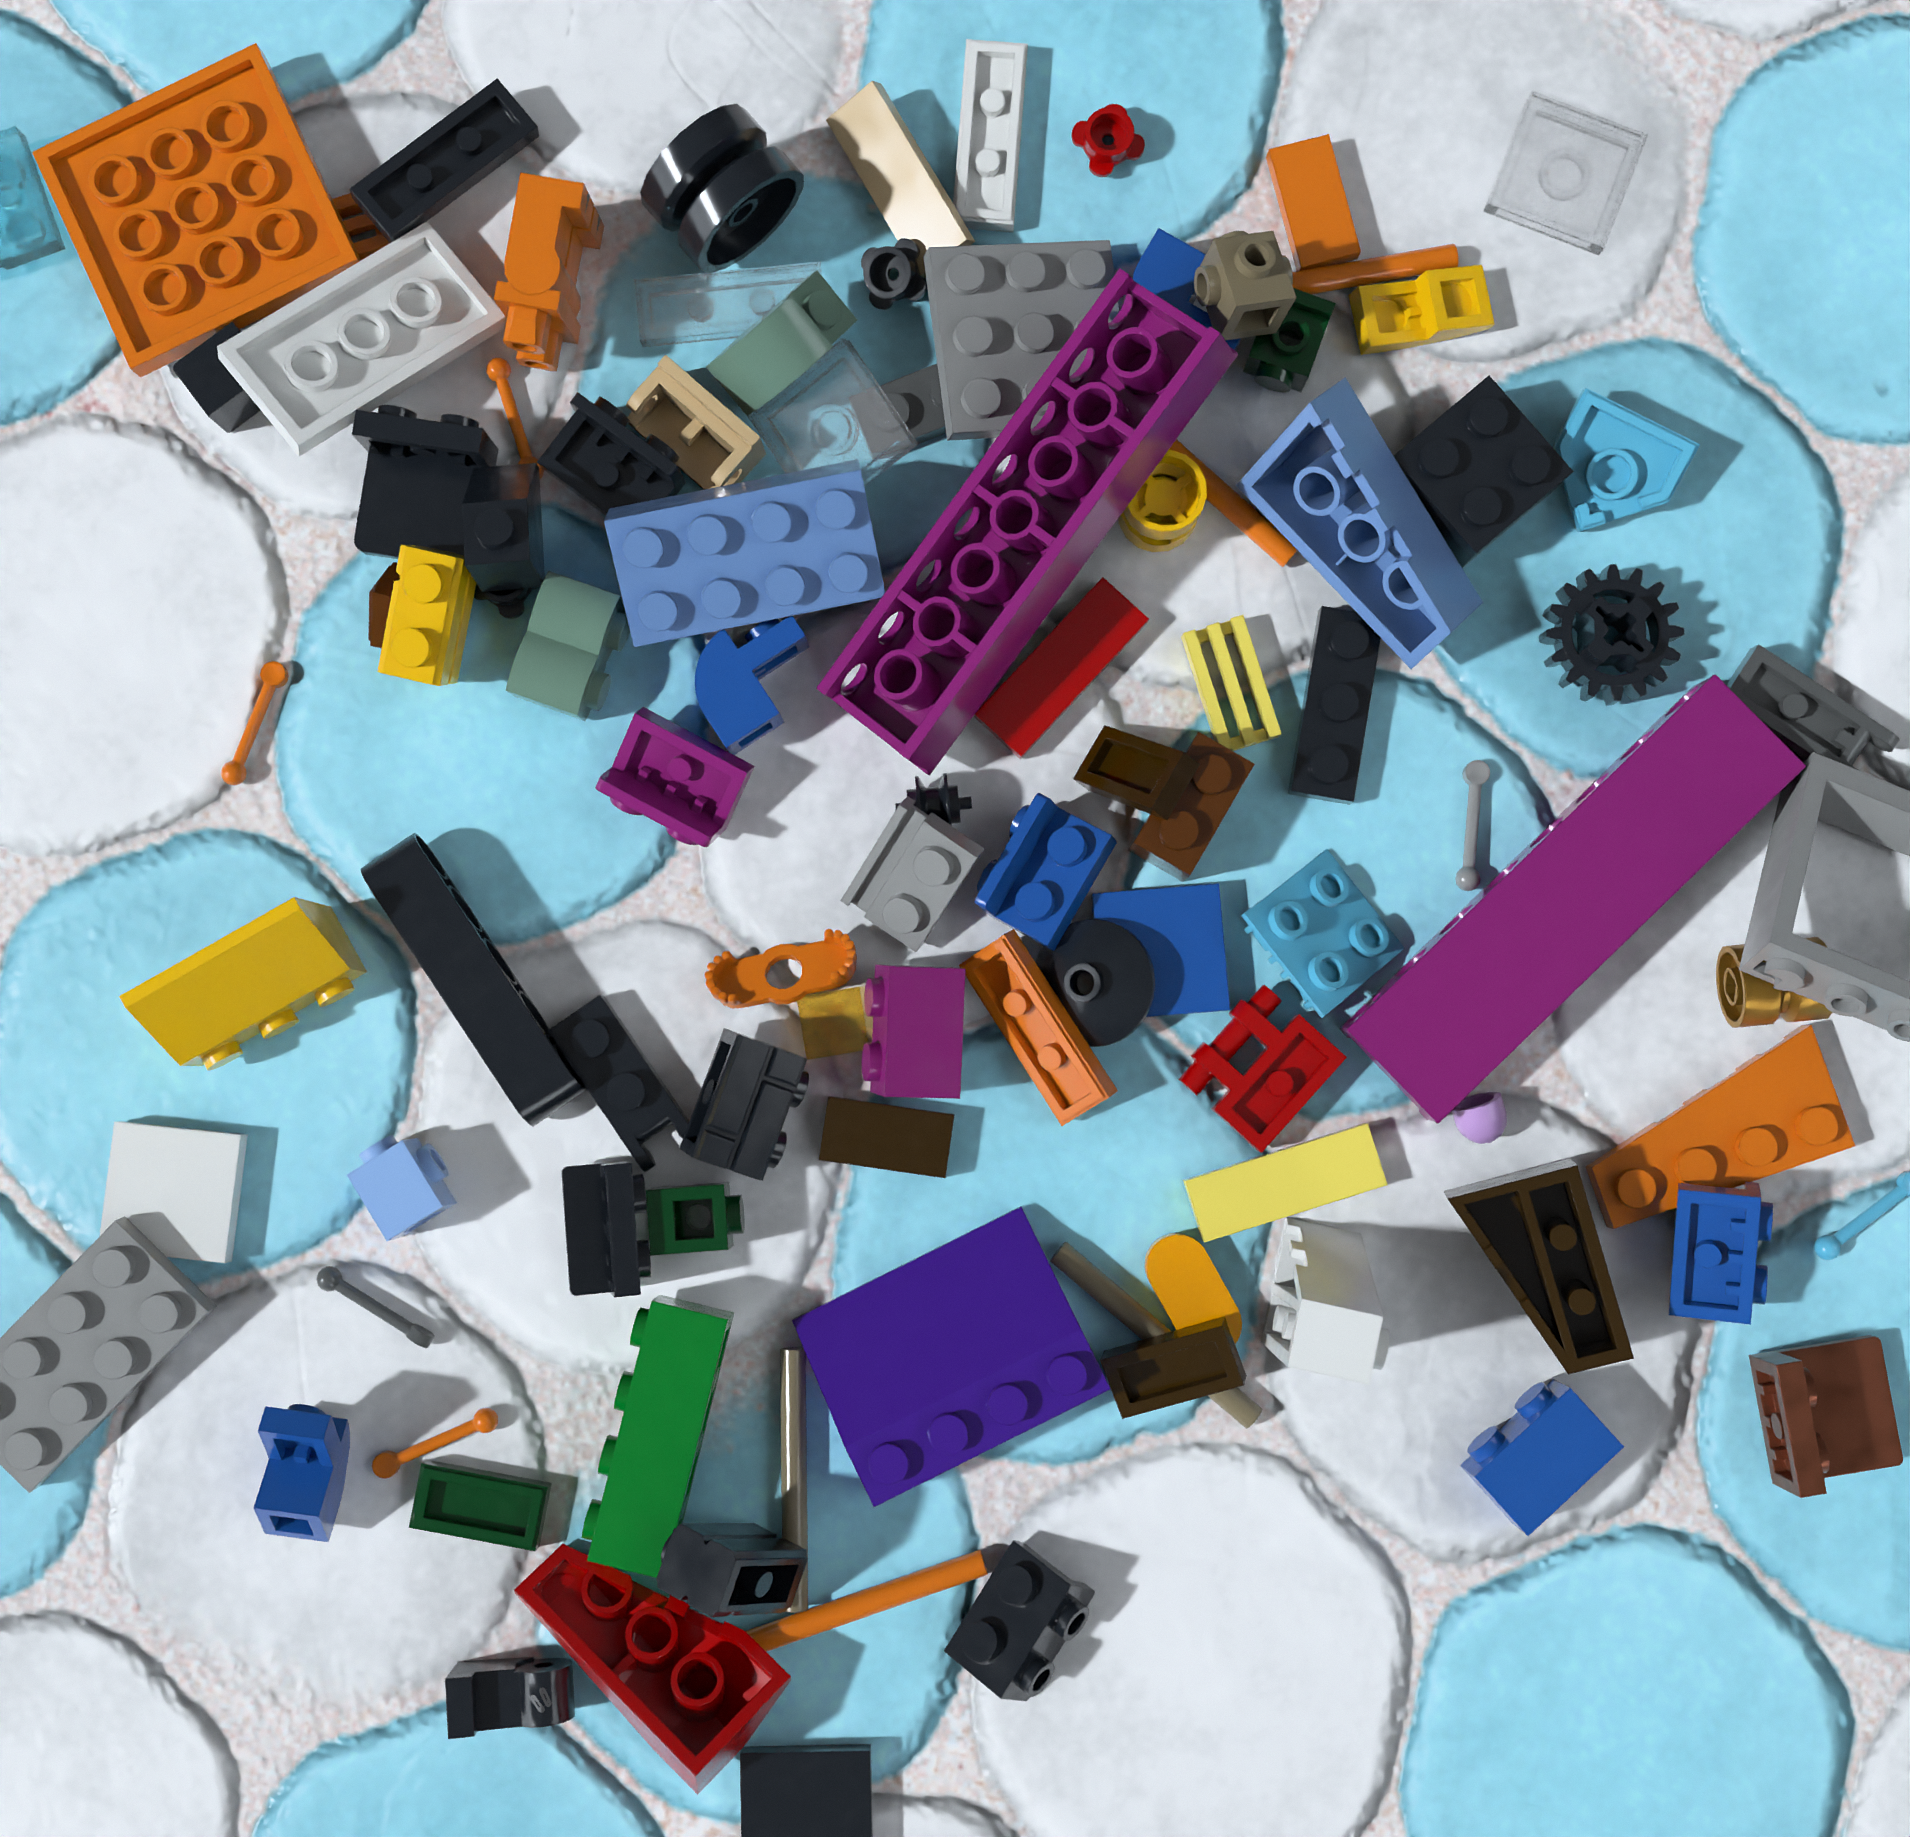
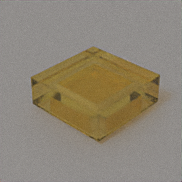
[797,987,869,1060]

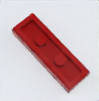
[974,577,1149,760]

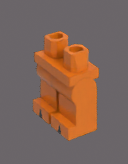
[494,172,604,372]

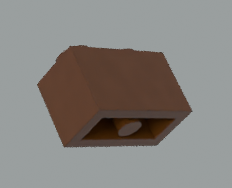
[1128,732,1255,882]

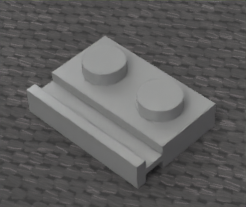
[840,796,985,952]

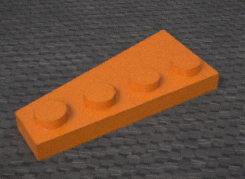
[1585,1025,1855,1229]

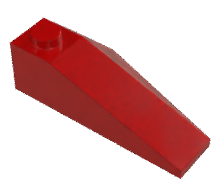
[514,1544,791,1795]

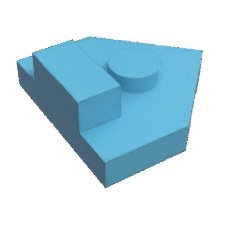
[1552,388,1700,532]

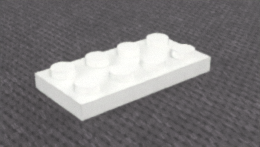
[217,221,506,457]

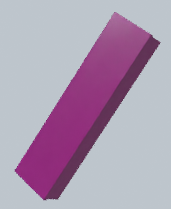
[816,268,1238,776]
[1339,674,1806,1124]

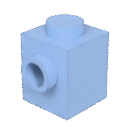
[347,1135,457,1241]

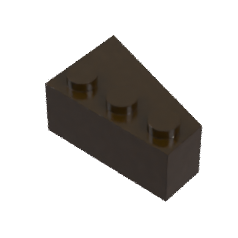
[1444,1158,1634,1375]

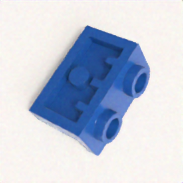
[975,793,1117,951]
[1669,1182,1773,1325]

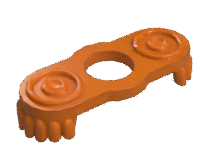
[705,929,857,1009]

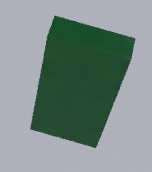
[409,1459,552,1551]

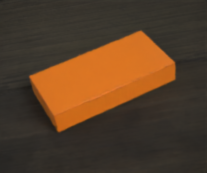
[1266,134,1361,271]

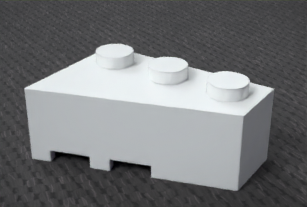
[1261,1217,1389,1385]

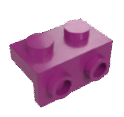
[595,707,755,847]

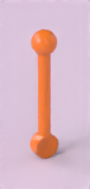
[486,358,544,479]
[221,661,289,785]
[372,1408,498,1479]

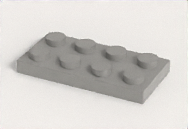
[0,1216,217,1493]

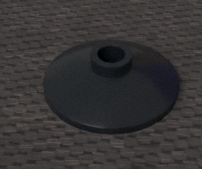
[1035,919,1155,1047]

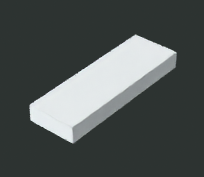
[953,39,1028,232]

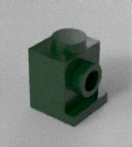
[1243,288,1336,393]
[646,1182,745,1256]

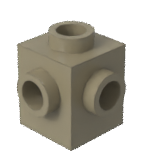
[1194,231,1296,340]

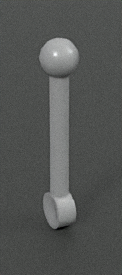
[1455,760,1490,891]

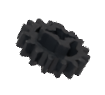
[1539,564,1684,706]

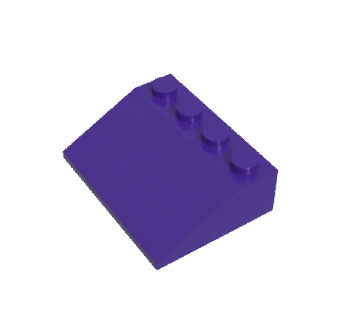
[792,1206,1111,1507]

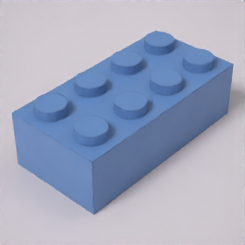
[604,459,885,647]

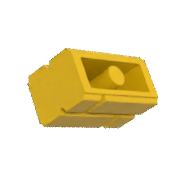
[377,545,476,686]

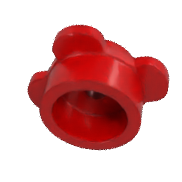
[1071,104,1145,177]

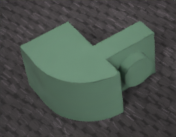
[706,270,857,416]

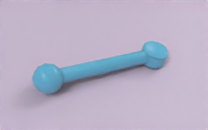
[1814,1171,1910,1260]

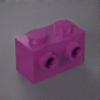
[862,964,966,1099]

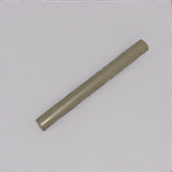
[1050,1242,1263,1429]
[780,1347,808,1613]

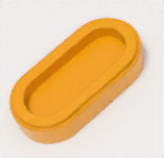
[1144,1233,1242,1344]

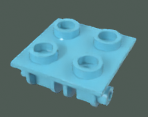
[1241,849,1405,1018]

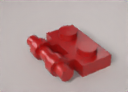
[1178,985,1347,1153]

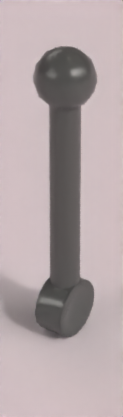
[316,1266,435,1348]

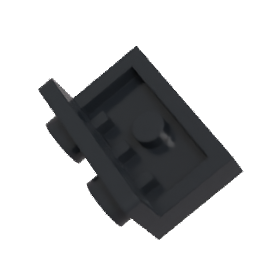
[537,392,686,516]
[561,1161,651,1298]
[944,1540,1095,1701]

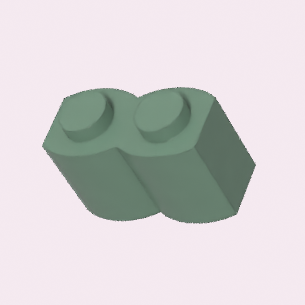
[506,571,630,721]

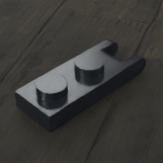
[548,995,689,1173]

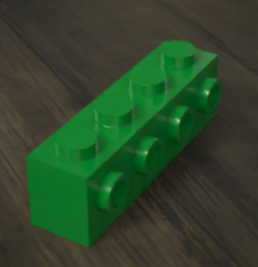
[582,1294,734,1578]

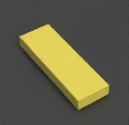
[1183,1123,1388,1243]

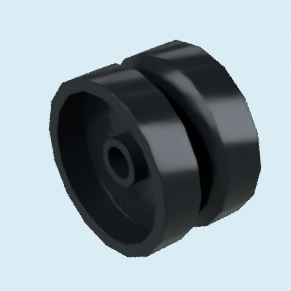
[640,104,804,273]

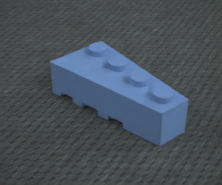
[1236,377,1483,669]

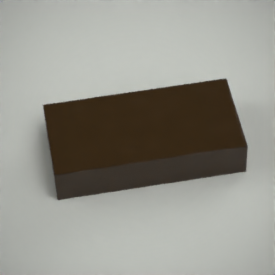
[1073,725,1200,820]
[819,1096,955,1178]
[1100,1317,1247,1419]

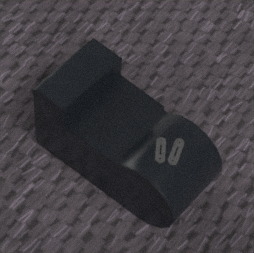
[445,1657,575,1739]

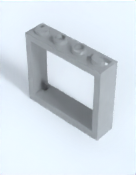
[1739,752,1910,1042]

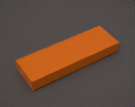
[959,929,1118,1126]

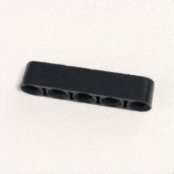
[360,833,587,1127]

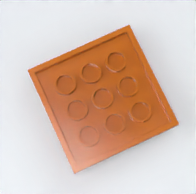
[32,43,361,377]

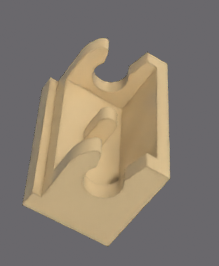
[626,354,766,490]

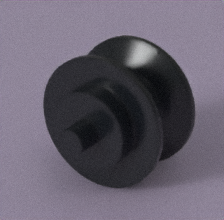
[895,773,972,826]

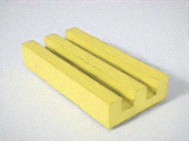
[1181,615,1282,751]

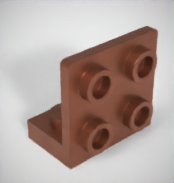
[1749,1335,1903,1498]

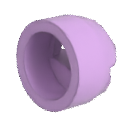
[1452,1092,1507,1144]

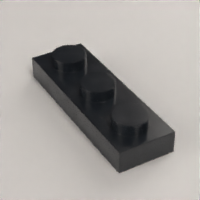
[349,78,539,243]
[1288,606,1381,805]

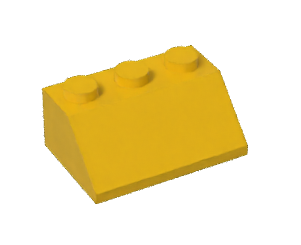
[119,897,367,1071]

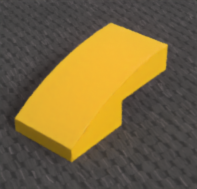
[1348,265,1495,355]

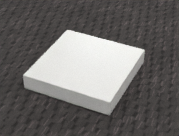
[99,1121,248,1263]

